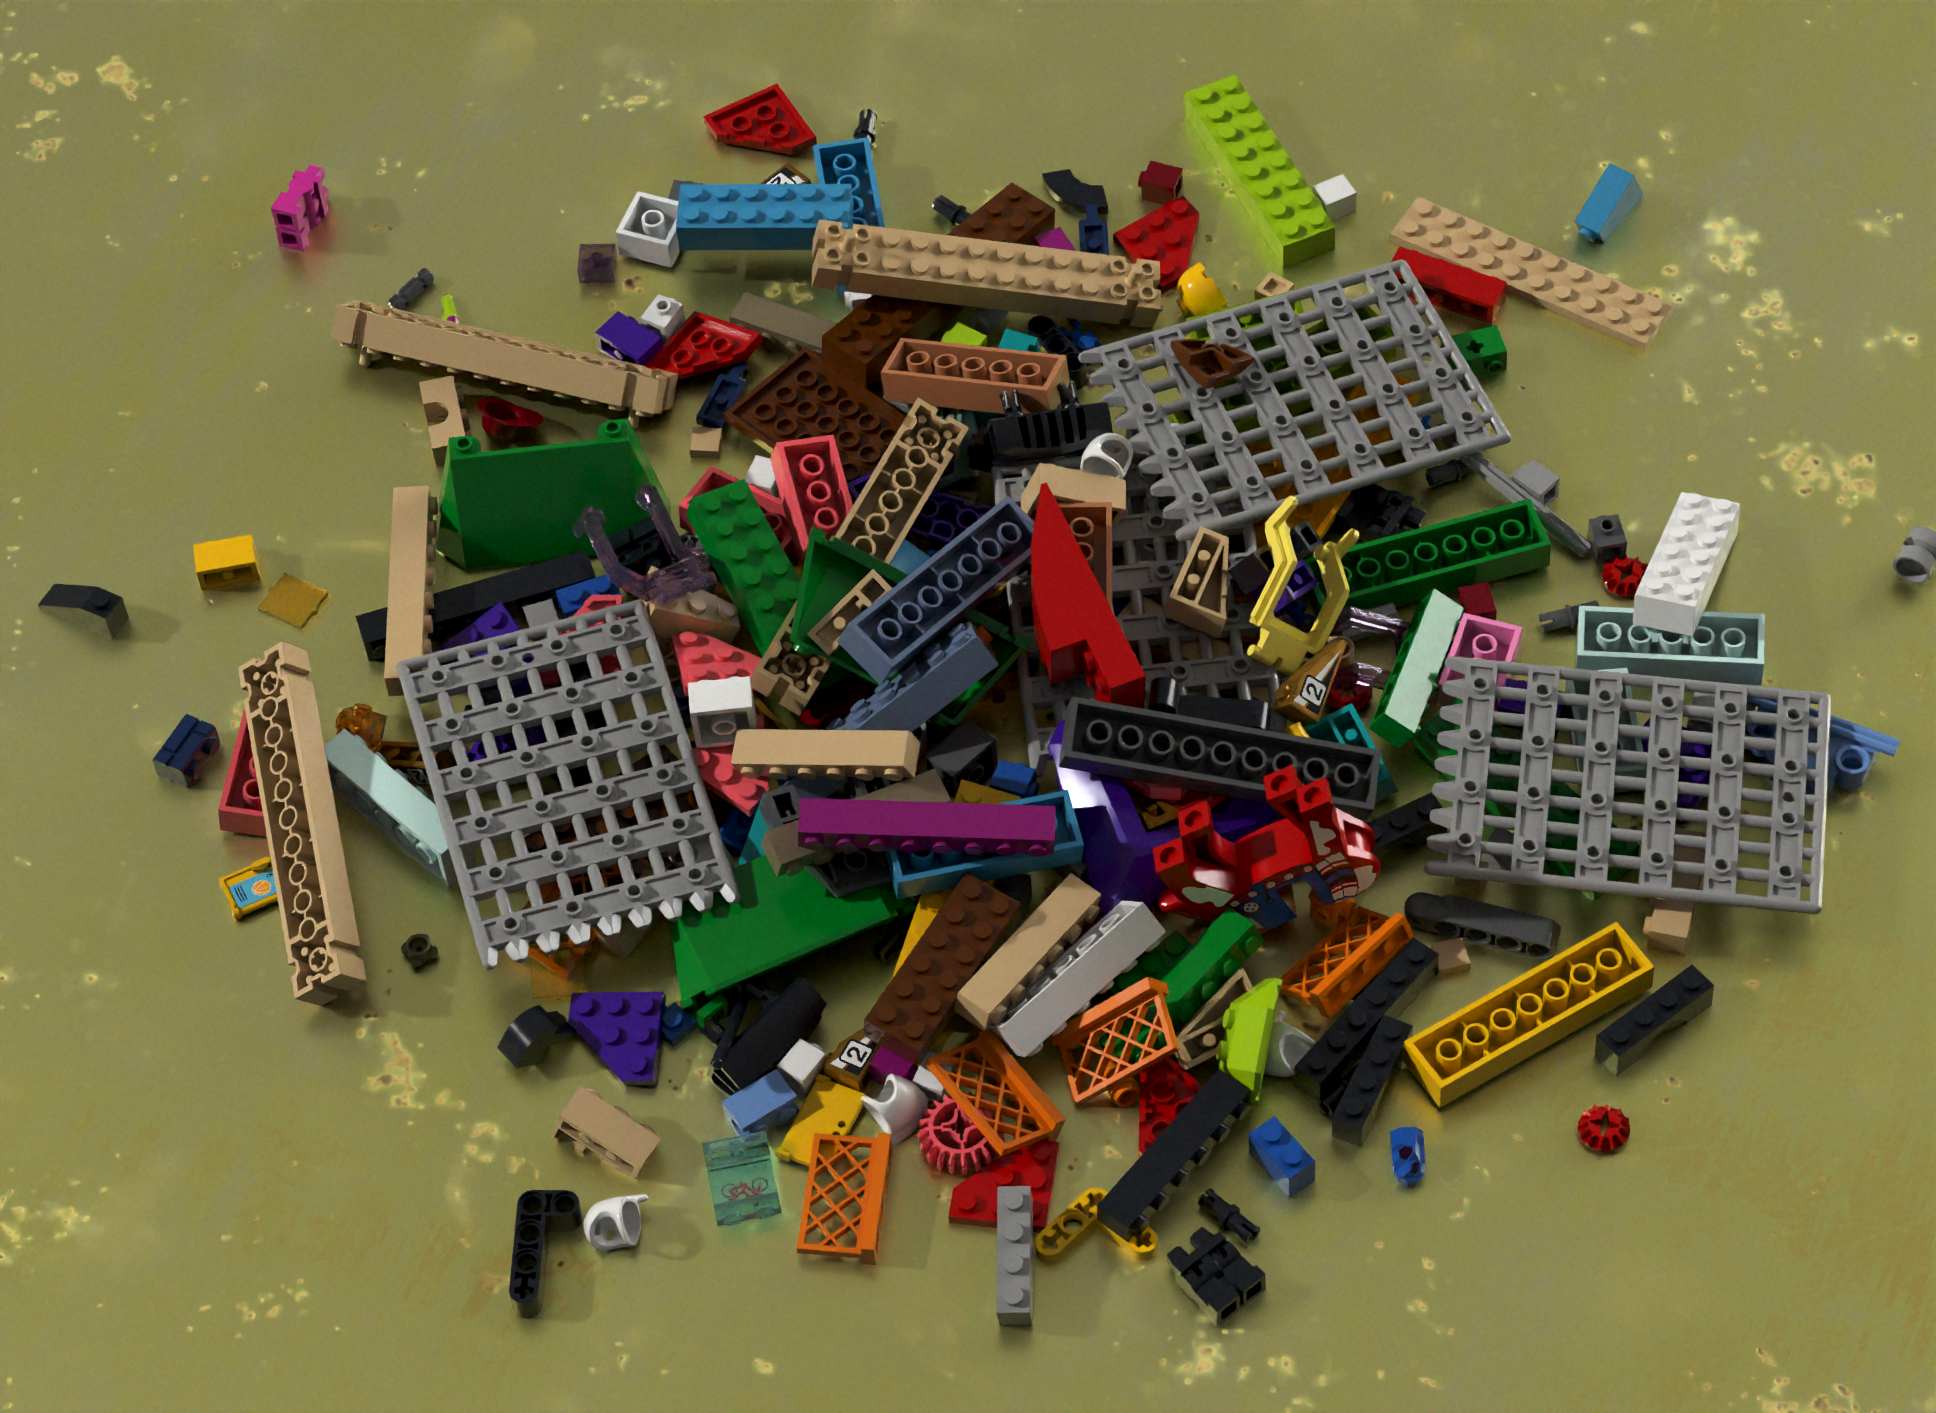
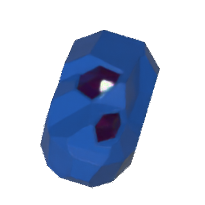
[1390,1127,1426,1186]

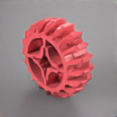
[917,1091,1005,1176]

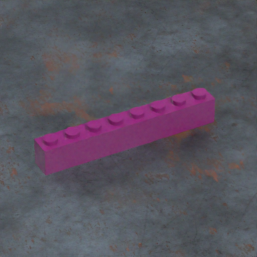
[798,798,1055,857]

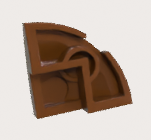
[1170,339,1254,389]

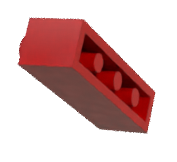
[1391,247,1507,325]

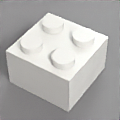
[616,191,681,268]
[688,676,757,749]

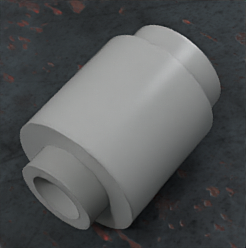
[970,307,1008,335]

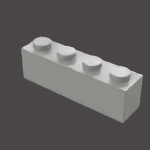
[997,1186,1033,1326]

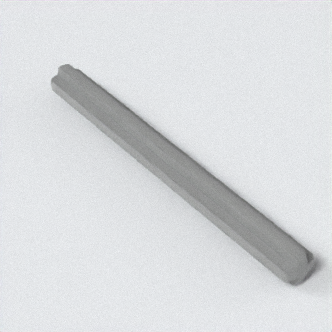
[1451,441,1592,558]

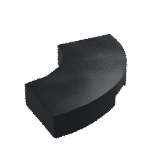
[1042,169,1108,214]

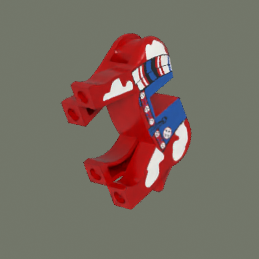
[1152,765,1381,934]

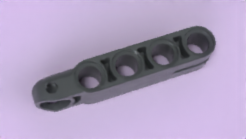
[1404,892,1561,960]

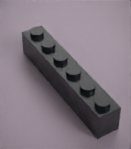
[1295,937,1439,1101]
[1097,1069,1251,1242]

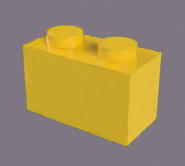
[193,534,260,590]

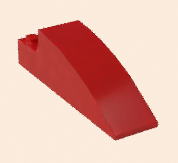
[1031,482,1146,709]

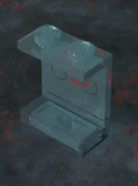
[702,1131,782,1226]

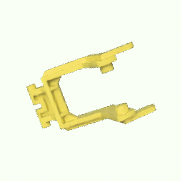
[1247,495,1359,677]

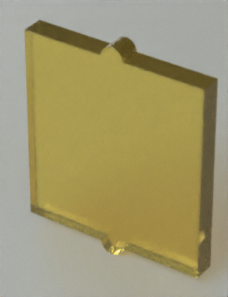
[258,573,328,630]
[529,941,584,1000]

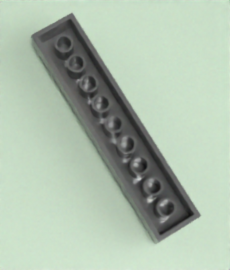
[1059,697,1381,820]

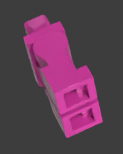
[271,165,329,252]

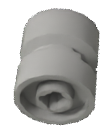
[1893,526,1936,584]

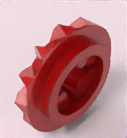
[1602,554,1648,597]
[1326,670,1373,712]
[1578,1103,1630,1152]

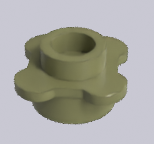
[401,934,438,967]

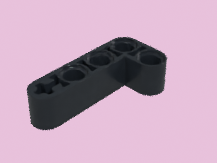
[1148,677,1272,731]
[509,1190,583,1319]

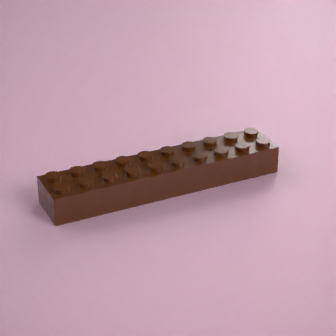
[822,182,1055,388]

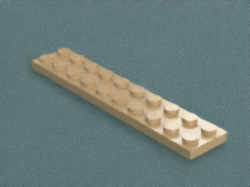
[1390,196,1673,351]

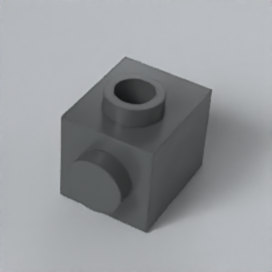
[1587,514,1627,565]

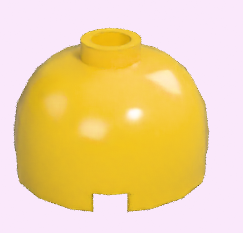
[1176,262,1228,316]

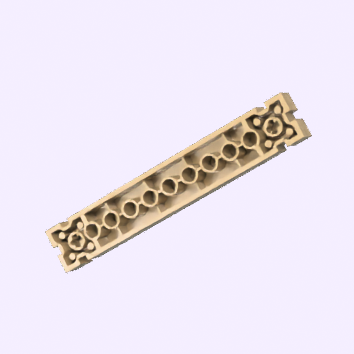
[812,220,1161,328]
[331,300,678,428]
[750,398,969,716]
[238,641,367,1006]

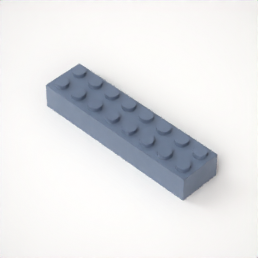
[837,496,1035,685]
[777,621,999,799]

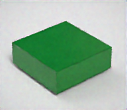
[696,993,729,1030]

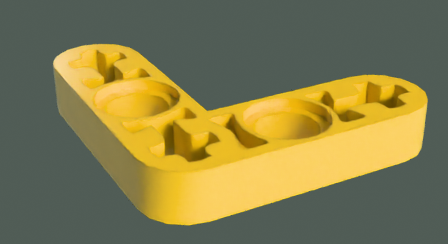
[1035,1187,1158,1263]

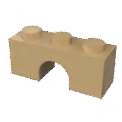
[419,375,472,467]

